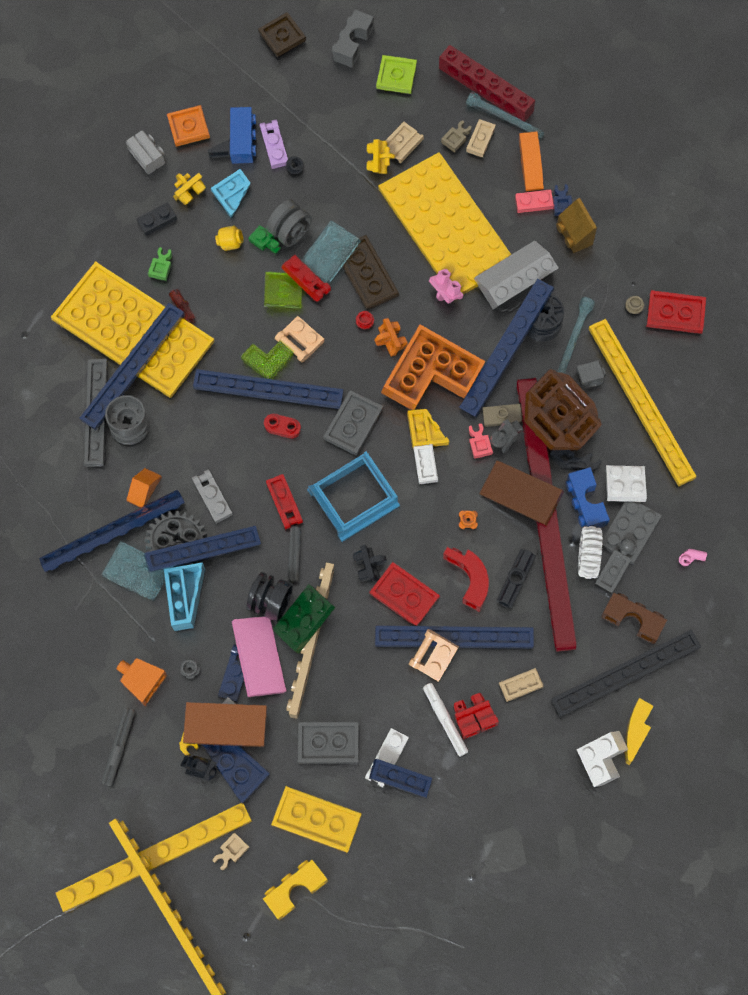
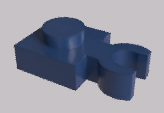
[553,184,572,216]

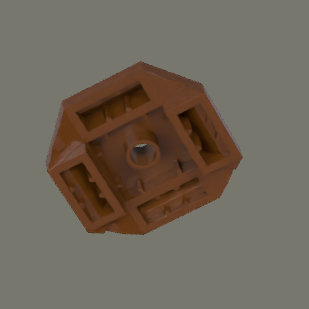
[524,369,602,450]

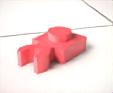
[469,424,493,459]

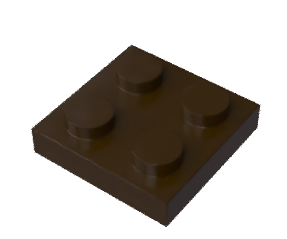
[258,12,306,57]

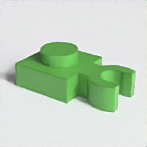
[148,247,172,281]

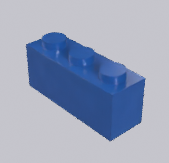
[230,107,256,164]

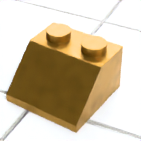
[556,198,597,253]

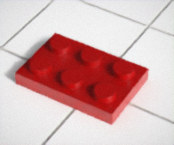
[646,290,706,334]
[369,562,440,626]

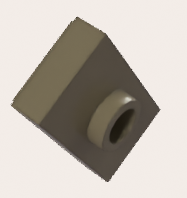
[482,404,522,427]

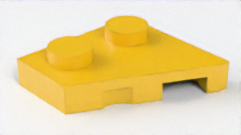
[407,409,449,448]

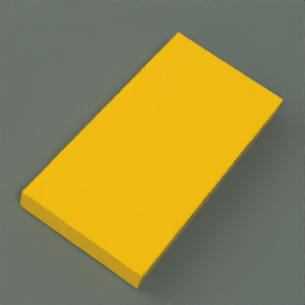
[271,786,362,853]

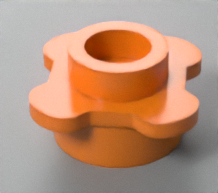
[459,511,478,529]

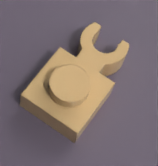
[213,832,250,871]

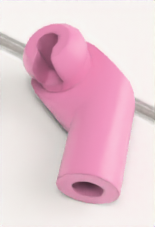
[679,549,707,566]

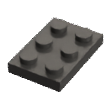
[323,390,383,456]
[602,501,662,565]
[298,722,359,764]

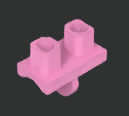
[429,269,463,303]

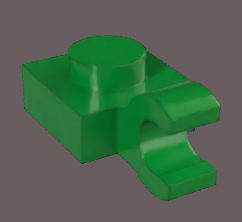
[248,225,281,254]

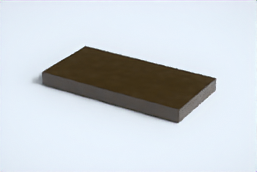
[334,235,399,311]

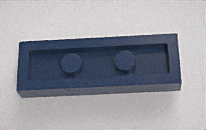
[369,759,432,798]

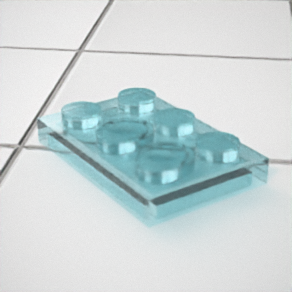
[301,221,361,284]
[101,541,172,601]

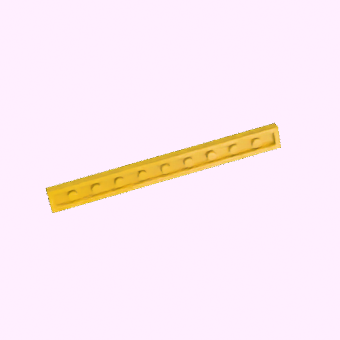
[589,319,696,487]
[56,803,252,912]
[109,819,226,995]

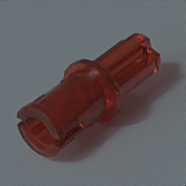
[169,289,195,323]

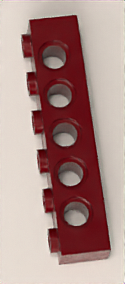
[439,45,535,124]

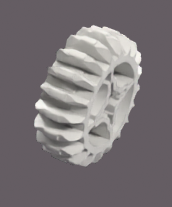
[578,526,603,579]

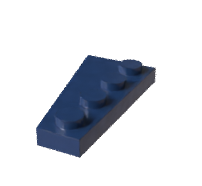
[202,744,270,805]

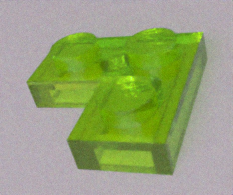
[241,341,293,379]

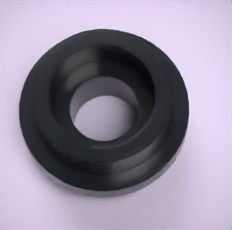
[286,156,304,174]

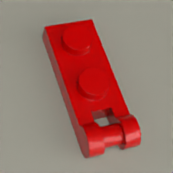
[281,255,331,301]
[266,474,303,530]

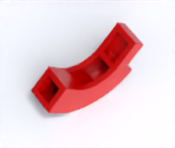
[443,547,489,612]

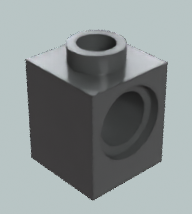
[575,361,606,390]

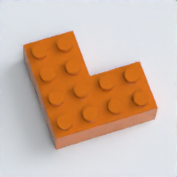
[381,324,485,410]

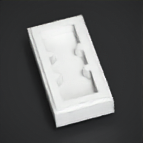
[414,444,438,484]

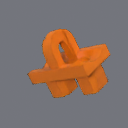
[374,318,408,357]

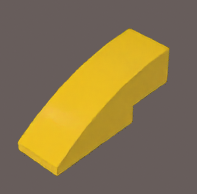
[625,698,653,765]

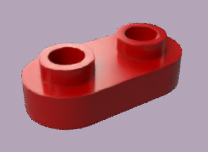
[264,414,301,439]

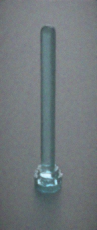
[466,91,544,138]
[557,297,595,374]

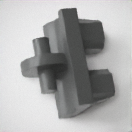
[490,419,523,453]

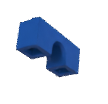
[565,467,610,528]

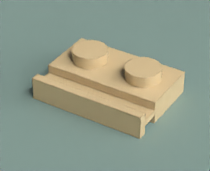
[386,122,424,163]

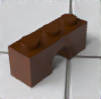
[601,593,667,644]

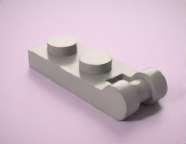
[191,469,233,524]

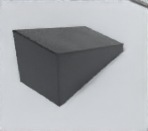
[208,139,230,158]

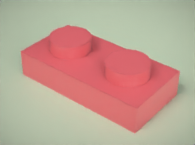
[515,190,554,213]

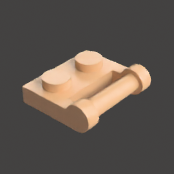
[275,316,325,363]
[408,629,459,682]

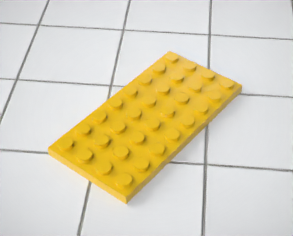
[378,152,512,295]
[51,261,215,398]

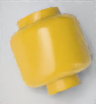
[215,225,244,251]

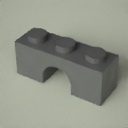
[331,10,374,68]

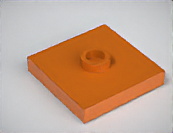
[167,105,210,147]

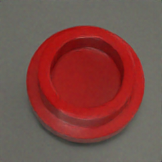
[356,311,374,329]

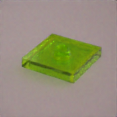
[264,272,302,309]

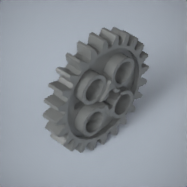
[145,511,207,567]

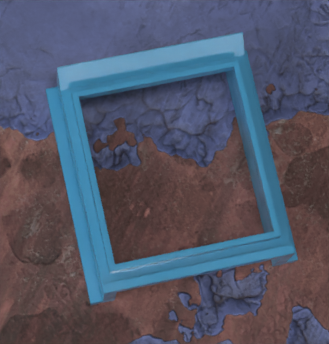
[307,451,400,542]

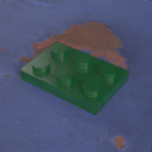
[273,584,336,654]

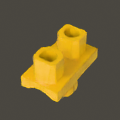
[367,139,395,174]
[173,173,206,205]

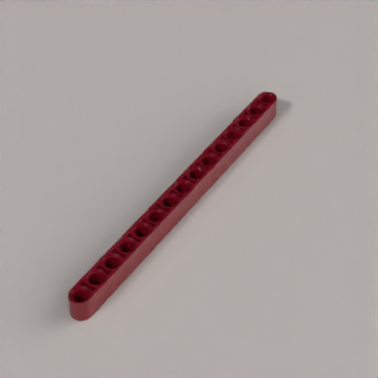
[517,378,576,652]

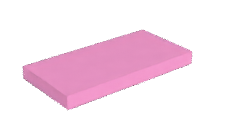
[232,617,286,697]

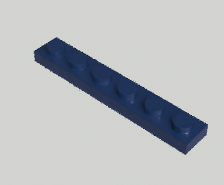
[144,526,261,573]

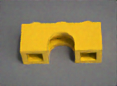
[263,860,328,920]

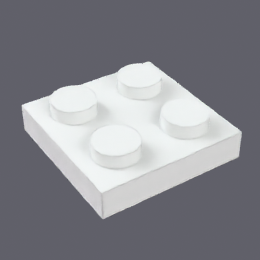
[606,465,647,502]

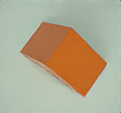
[127,468,162,508]

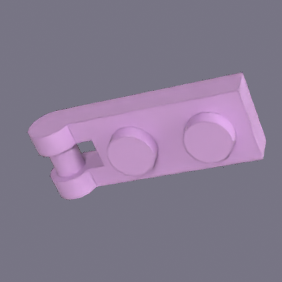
[259,119,288,169]

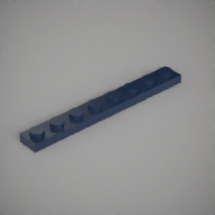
[459,278,554,418]
[80,303,185,430]
[193,369,344,409]
[39,490,185,572]
[375,626,534,649]

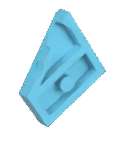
[211,169,251,217]

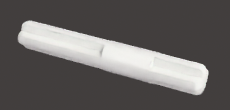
[423,683,468,756]

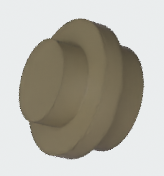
[625,296,644,314]

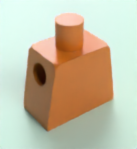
[116,658,167,706]

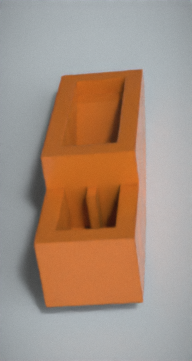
[519,131,544,191]

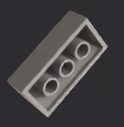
[474,240,558,309]

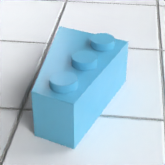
[164,563,205,631]

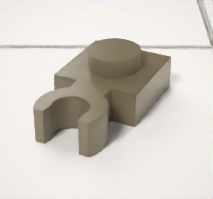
[441,120,472,152]

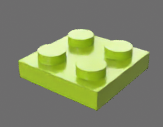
[376,55,417,94]

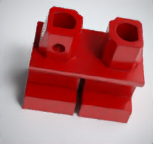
[454,693,499,740]

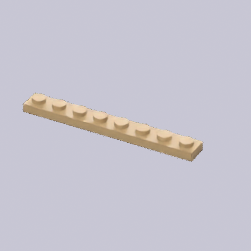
[287,563,335,719]

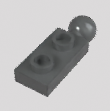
[595,538,635,593]

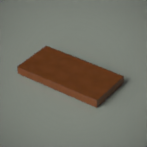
[479,460,564,526]

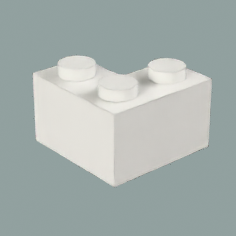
[577,731,628,787]

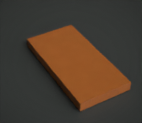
[183,702,267,747]

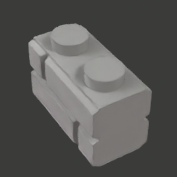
[126,131,165,174]

